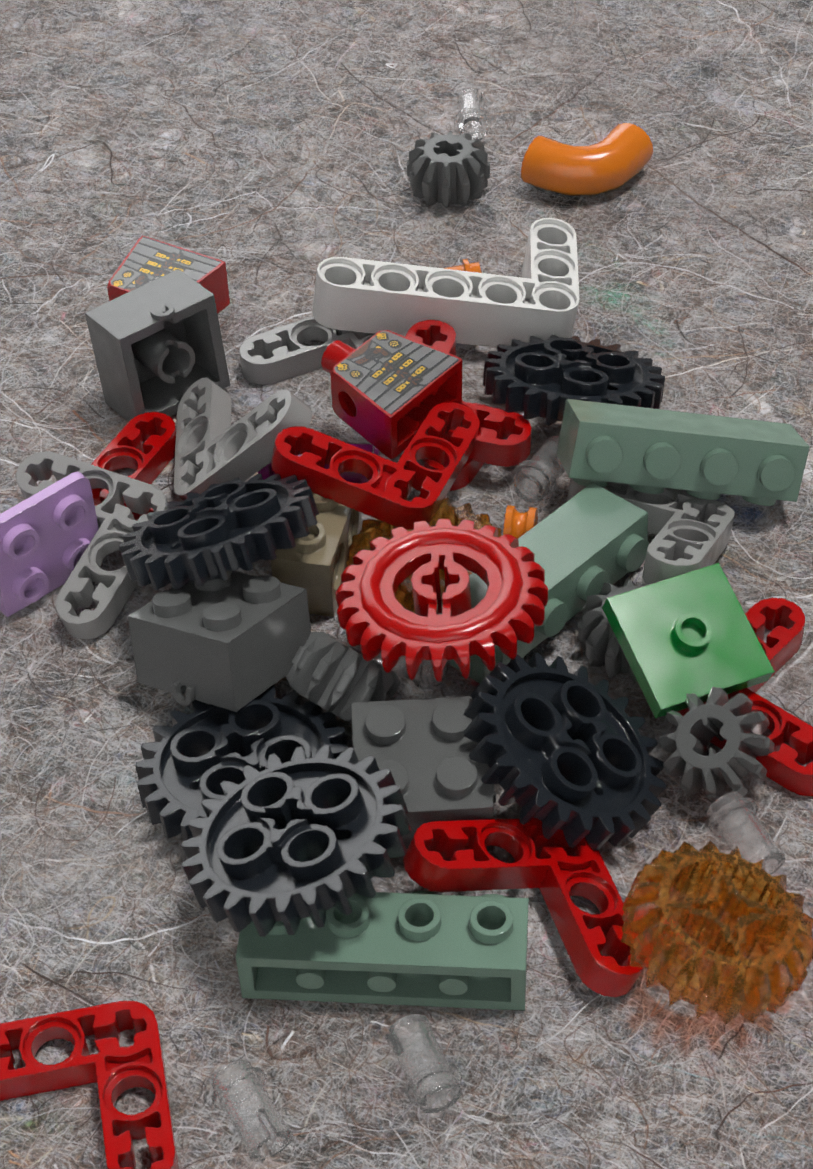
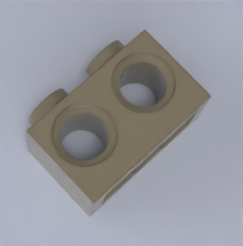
[271,493,363,617]

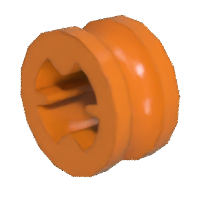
[503,505,538,539]

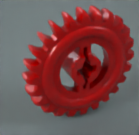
[335,519,548,682]

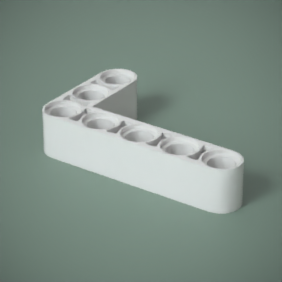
[312,218,580,348]

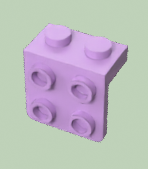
[0,472,99,618]

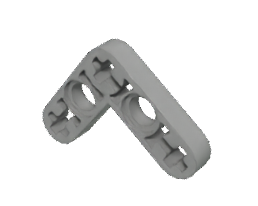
[239,316,375,385]
[174,377,312,500]
[16,451,168,640]
[567,478,735,585]

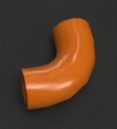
[521,123,653,196]

